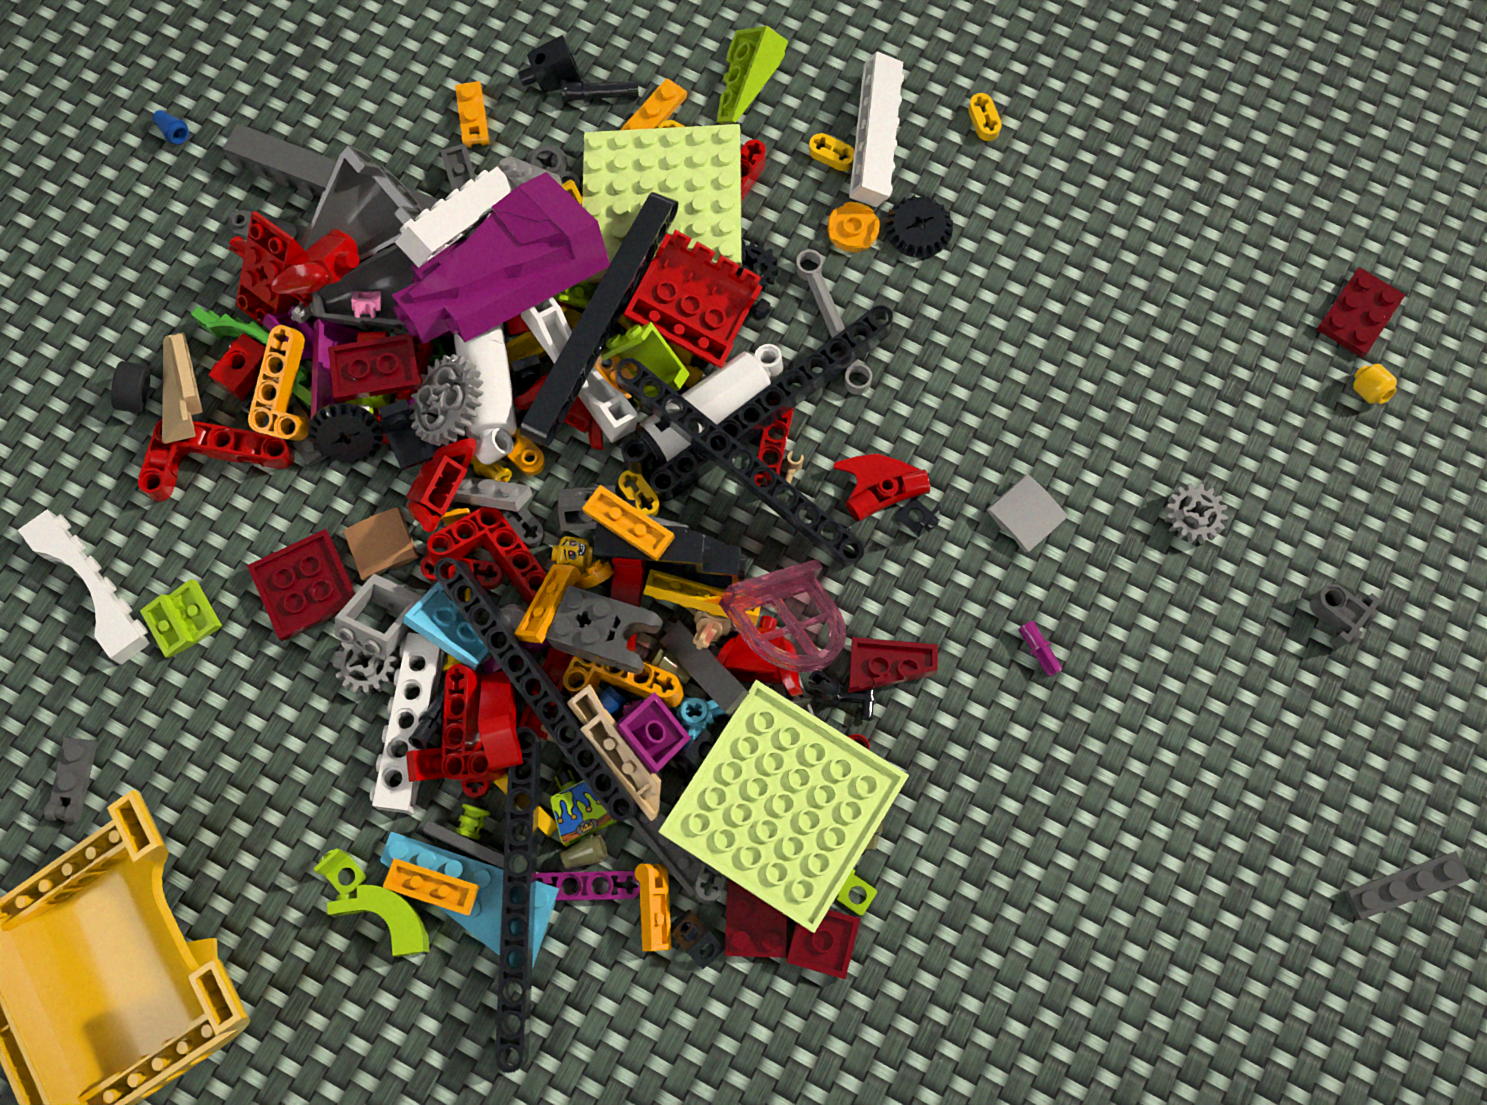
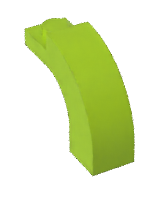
[327,885,430,957]

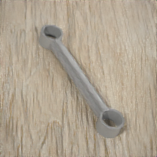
[796,250,872,395]

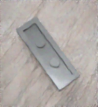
[491,156,562,187]
[452,476,532,512]

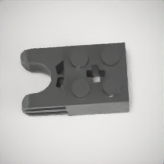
[545,585,663,675]

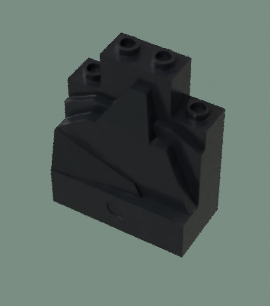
[593,499,746,591]

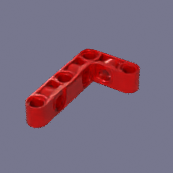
[138,419,295,502]

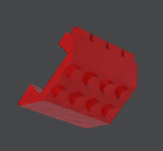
[623,229,762,369]

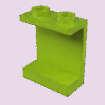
[601,322,690,407]

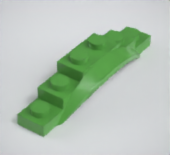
[191,306,312,411]

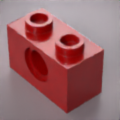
[208,333,266,402]

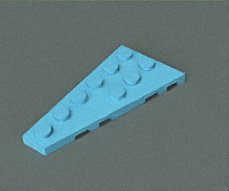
[380,832,559,969]

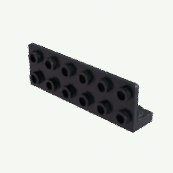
[378,354,541,470]

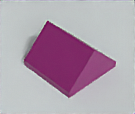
[616,692,691,774]

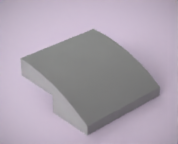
[986,474,1068,552]

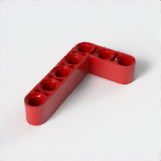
[427,506,547,606]

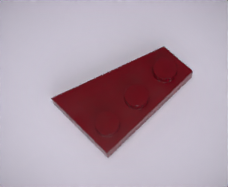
[848,637,938,693]

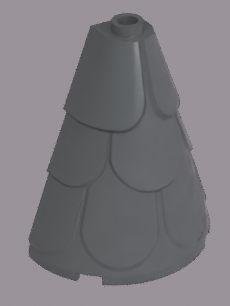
[300,145,423,264]
[310,244,450,331]

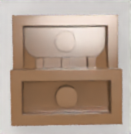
[343,507,419,581]

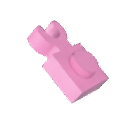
[352,291,382,318]

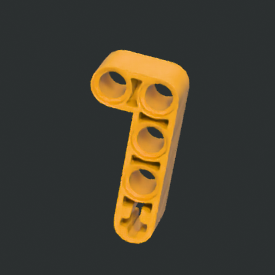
[248,325,309,441]
[563,656,684,708]

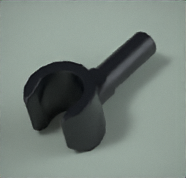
[749,298,771,319]

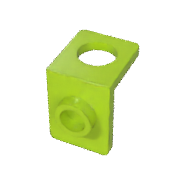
[313,848,367,895]
[835,869,877,916]

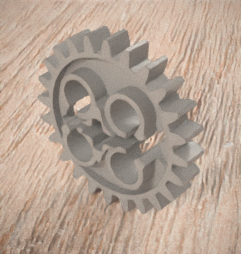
[409,354,484,446]

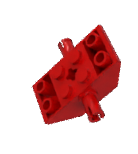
[228,211,313,326]

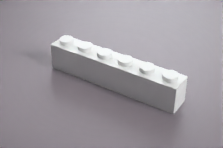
[849,52,904,207]
[395,167,516,268]

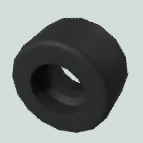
[111,361,150,414]

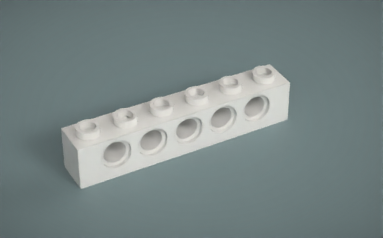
[370,632,446,814]

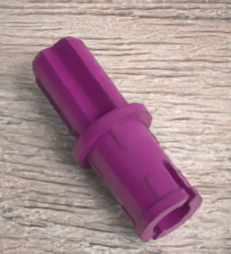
[1018,620,1062,676]

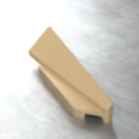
[162,332,202,443]
[567,684,661,821]

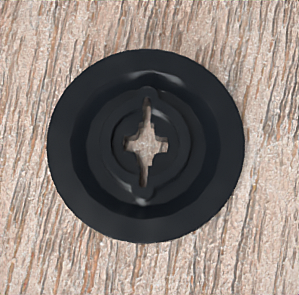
[885,195,953,258]
[308,403,383,465]

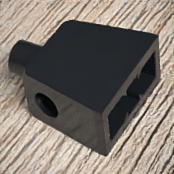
[518,35,582,93]

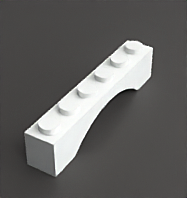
[521,297,638,443]
[18,510,151,665]

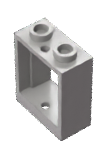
[335,574,423,661]

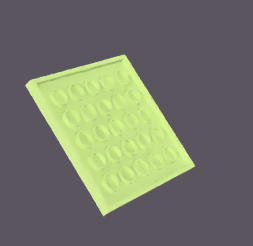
[582,124,742,273]
[659,680,909,933]

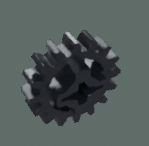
[736,240,778,292]

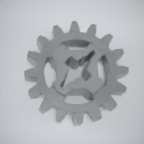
[1164,483,1228,544]
[333,641,399,695]

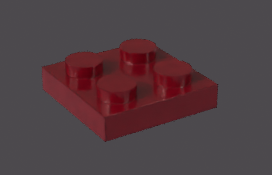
[786,909,861,980]

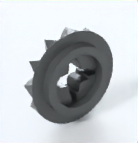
[526,145,568,175]

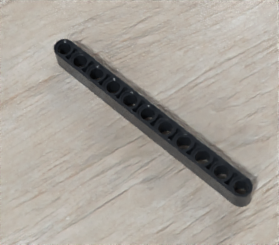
[520,192,679,447]
[650,305,893,501]
[615,357,865,566]
[434,557,640,821]
[495,726,541,1073]

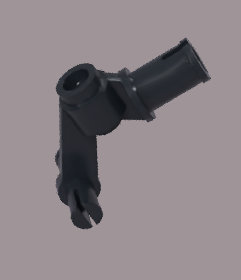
[808,670,877,721]

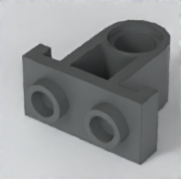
[1310,584,1382,649]

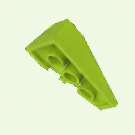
[717,26,788,124]

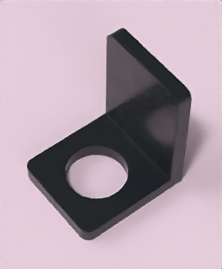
[896,498,942,538]
[671,730,716,774]
[671,909,724,969]

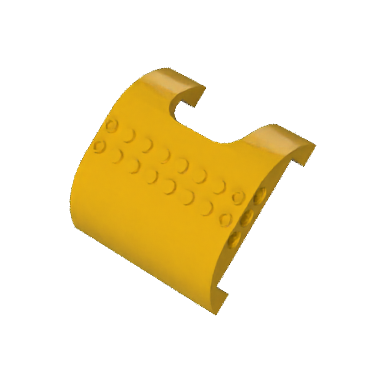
[0,790,250,1105]

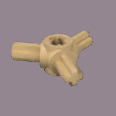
[685,607,754,650]

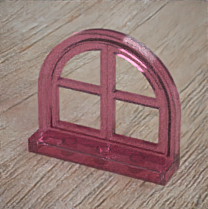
[719,559,846,672]

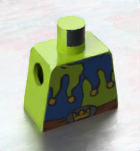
[550,770,617,847]

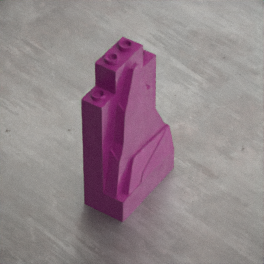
[392,172,610,344]

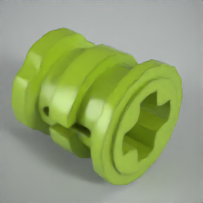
[454,804,491,840]

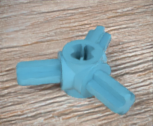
[663,688,738,751]

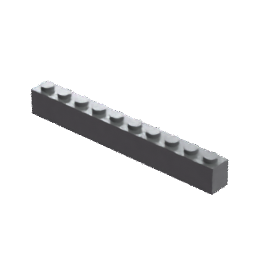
[222,123,475,248]

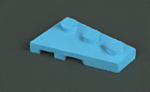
[403,581,490,671]

